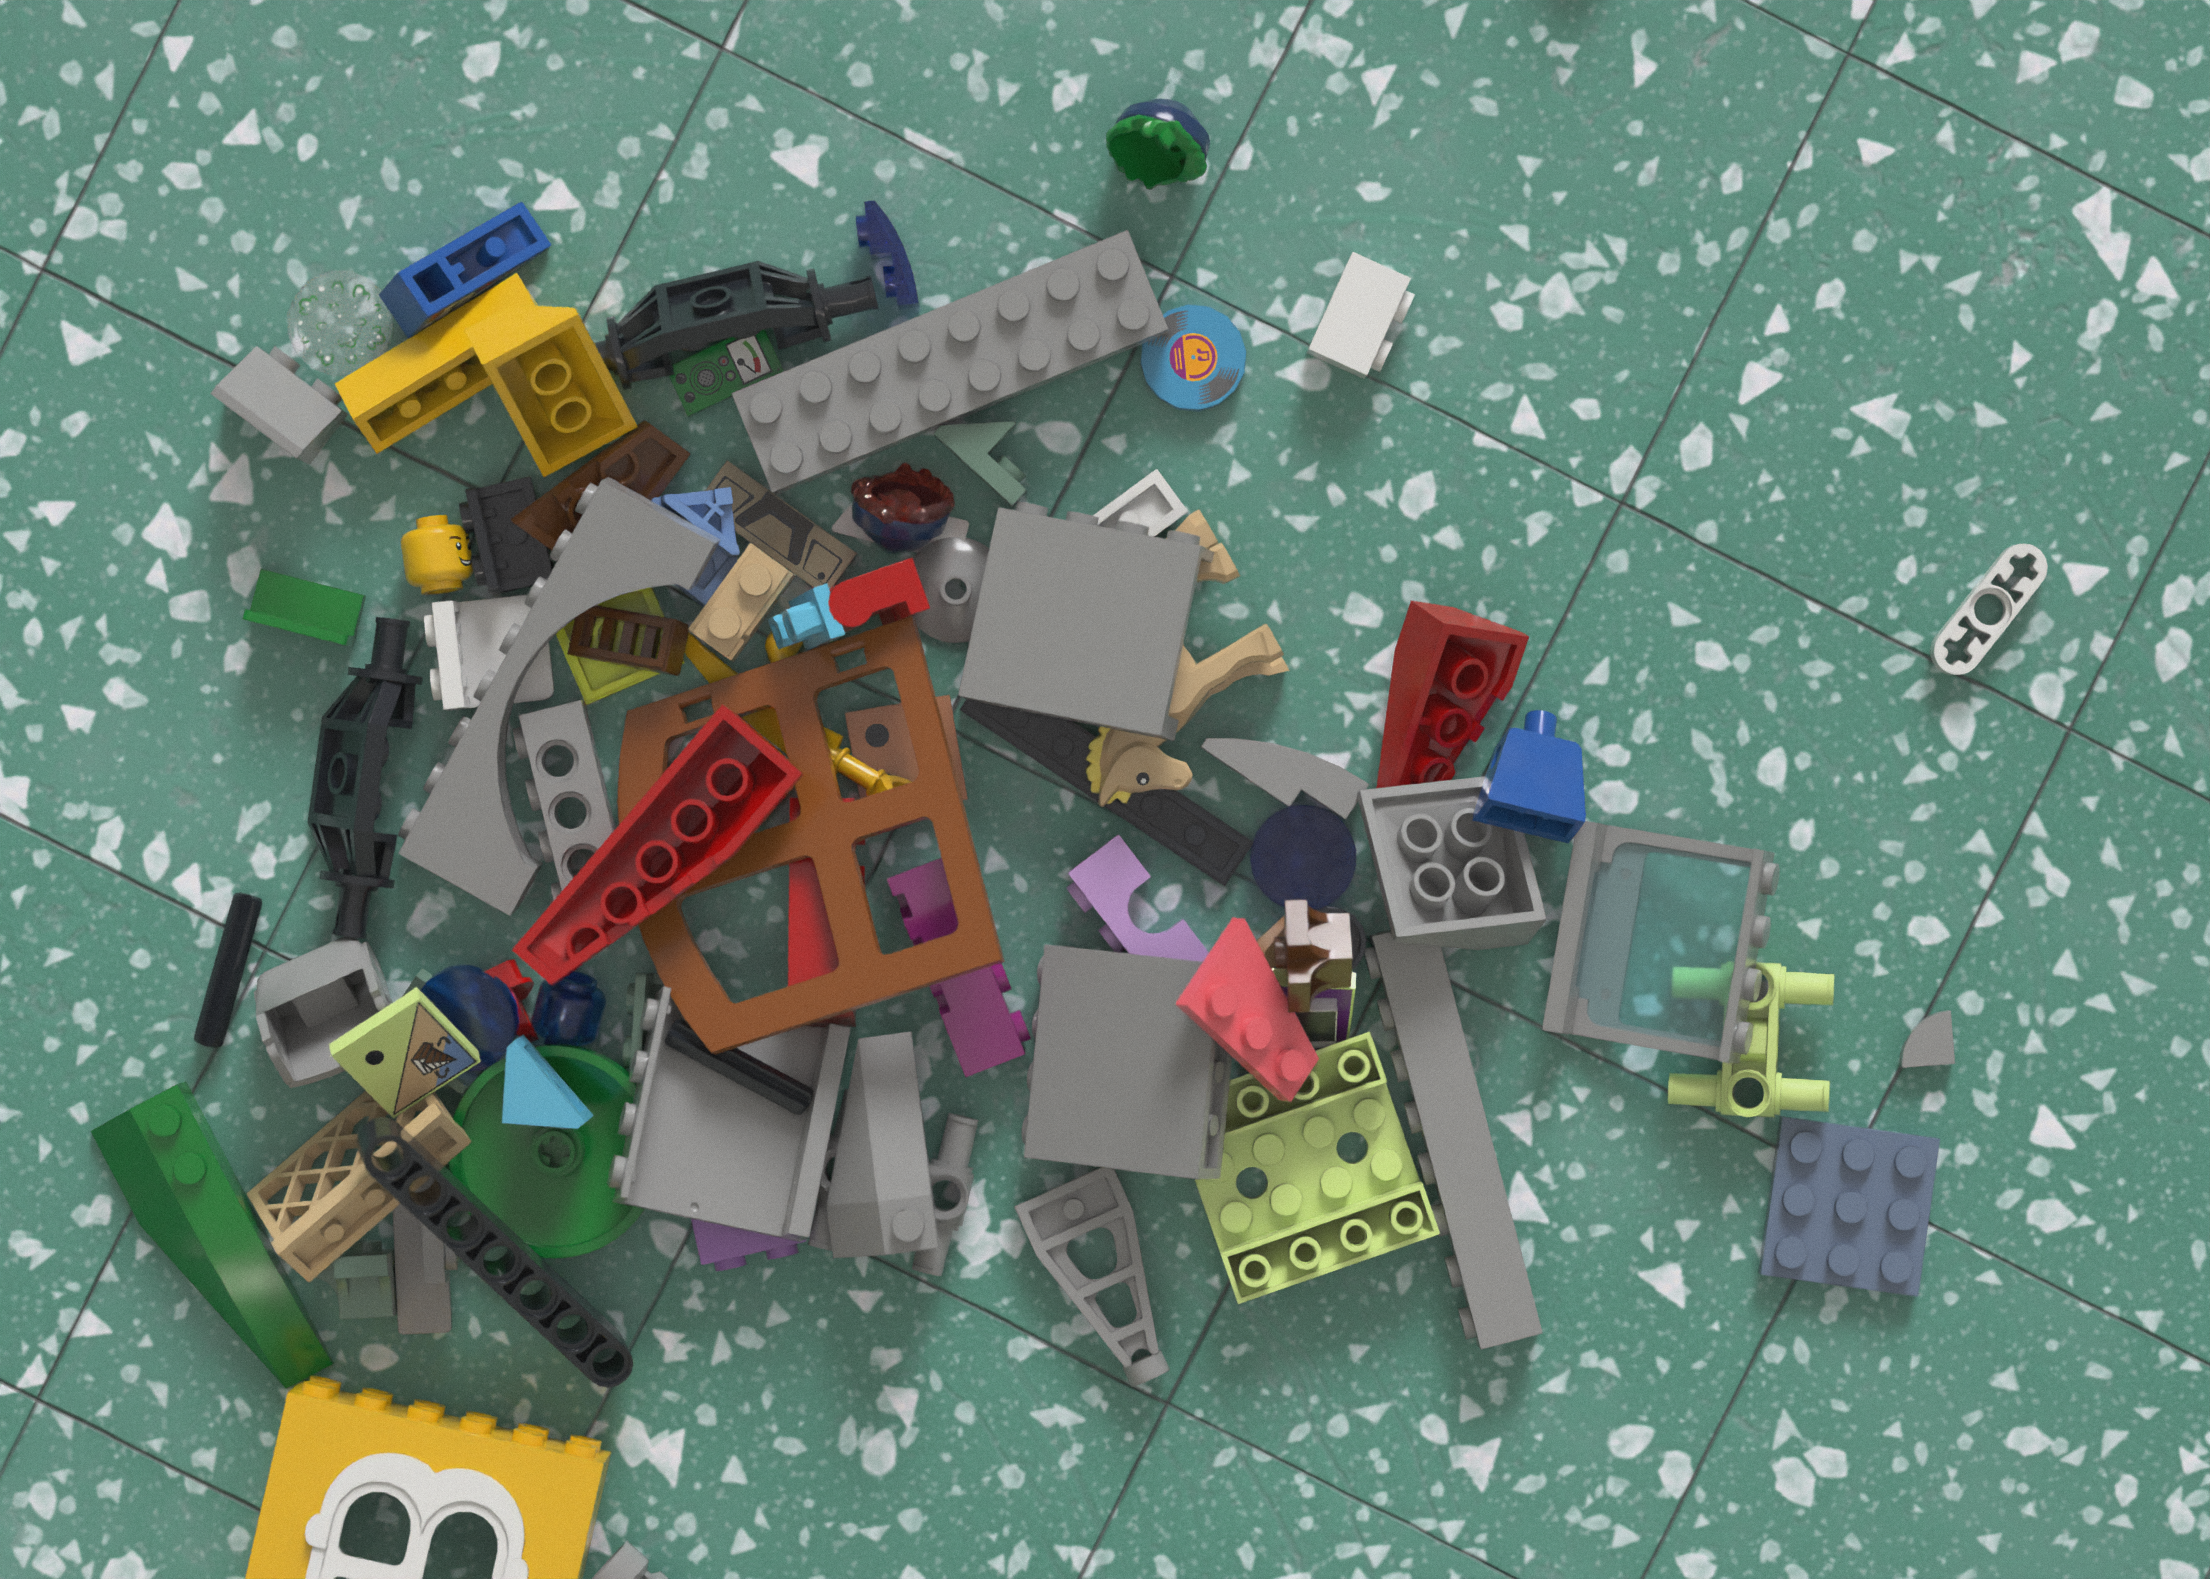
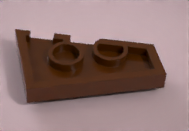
[510,420,690,550]

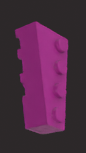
[887,857,1031,1078]

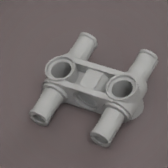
[808,1089,979,1276]

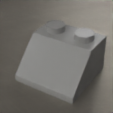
[210,346,348,465]

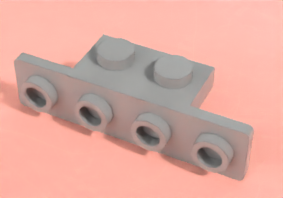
[393,1166,458,1335]

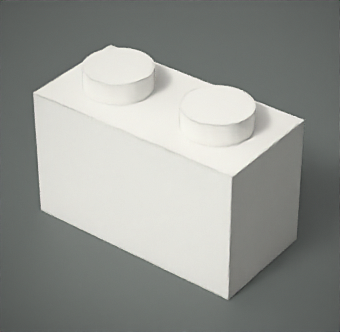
[1307,252,1415,379]

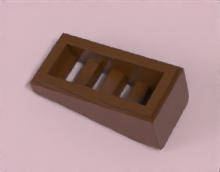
[567,605,689,676]

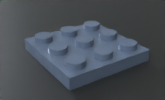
[1758,1116,1940,1297]

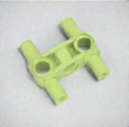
[1668,961,1834,1118]

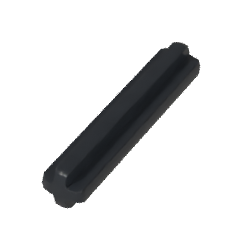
[194,892,262,1048]
[664,1018,813,1115]

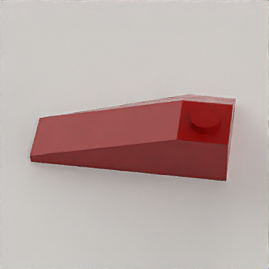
[1376,600,1529,788]

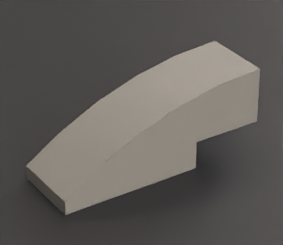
[1200,738,1370,819]

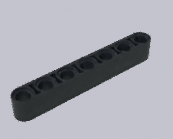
[357,1117,633,1388]

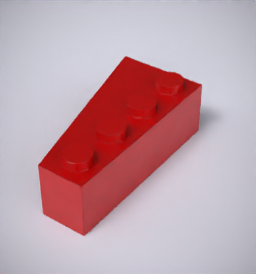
[788,798,866,1027]

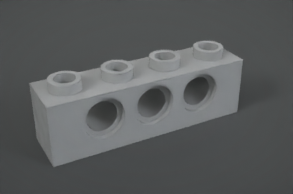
[513,700,616,900]

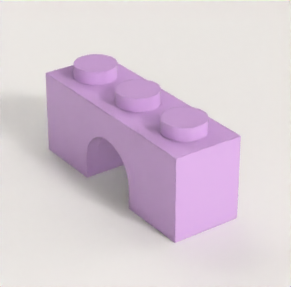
[1066,834,1209,962]

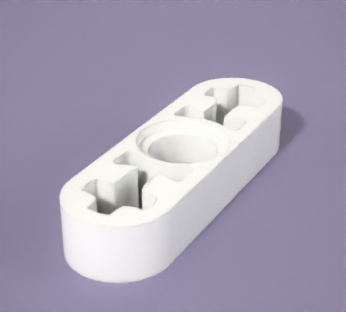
[1930,544,2048,675]

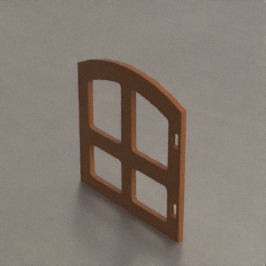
[617,616,1005,1054]

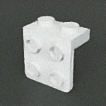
[424,595,554,711]

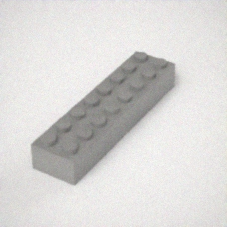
[731,230,1169,495]

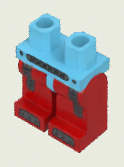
[768,558,930,651]

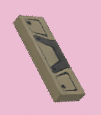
[705,460,857,589]

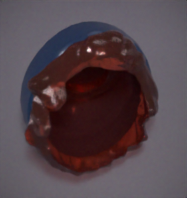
[851,462,955,554]

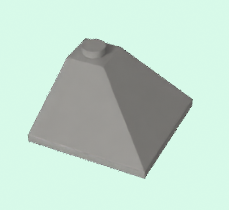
[1357,776,1547,950]

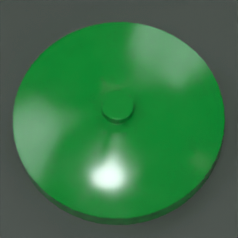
[449,1044,645,1258]

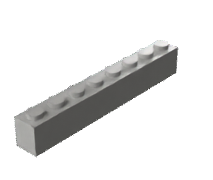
[1364,930,1543,1350]

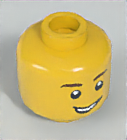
[401,515,473,595]

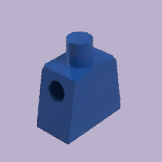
[1472,710,1586,844]

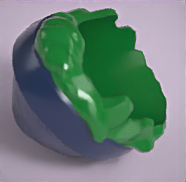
[1106,99,1210,190]

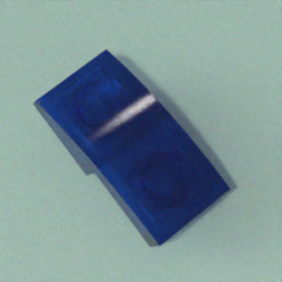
[856,200,920,310]

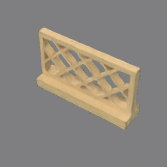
[246,1091,472,1282]

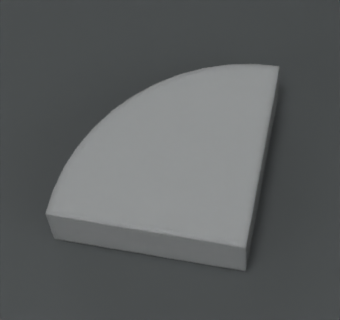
[1900,1010,1955,1068]

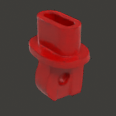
[477,959,539,1043]

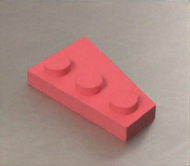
[1175,917,1319,1102]

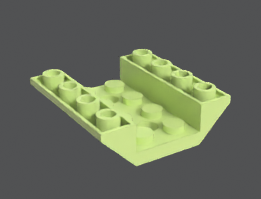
[1195,1031,1440,1304]

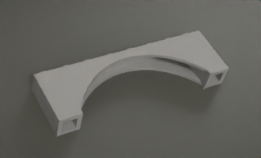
[398,477,721,916]

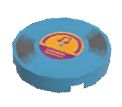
[1140,305,1246,412]

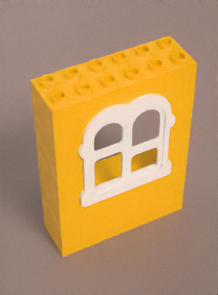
[245,1376,612,1579]

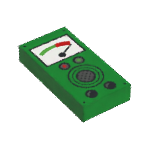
[669,329,784,417]

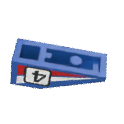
[379,201,551,339]

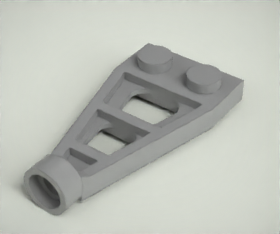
[1014,1167,1170,1387]

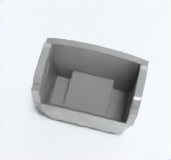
[254,936,393,1088]

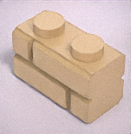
[688,543,796,662]

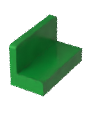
[242,569,366,647]

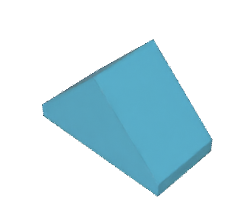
[502,1035,594,1129]

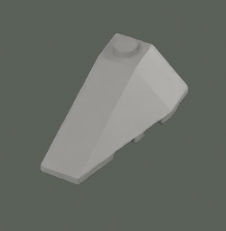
[826,1031,940,1258]

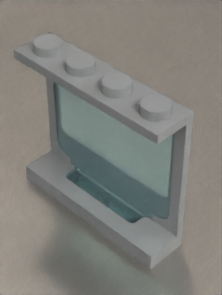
[1542,821,1780,1064]

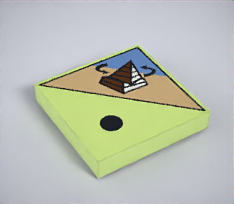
[329,987,481,1118]

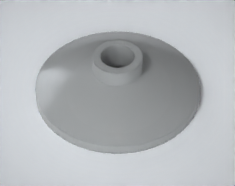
[913,537,989,643]

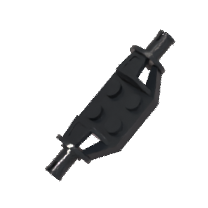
[594,261,879,390]
[308,617,423,939]

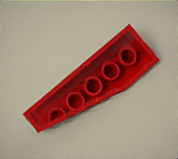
[512,704,804,986]

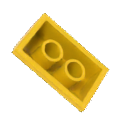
[464,305,638,477]

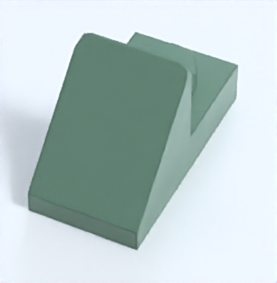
[933,421,1027,508]

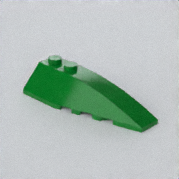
[91,1081,334,1388]

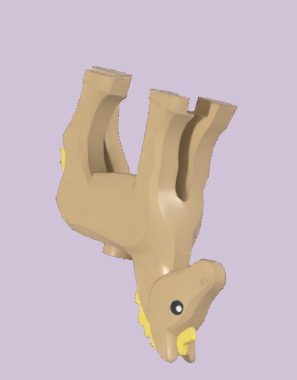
[1085,509,1290,807]

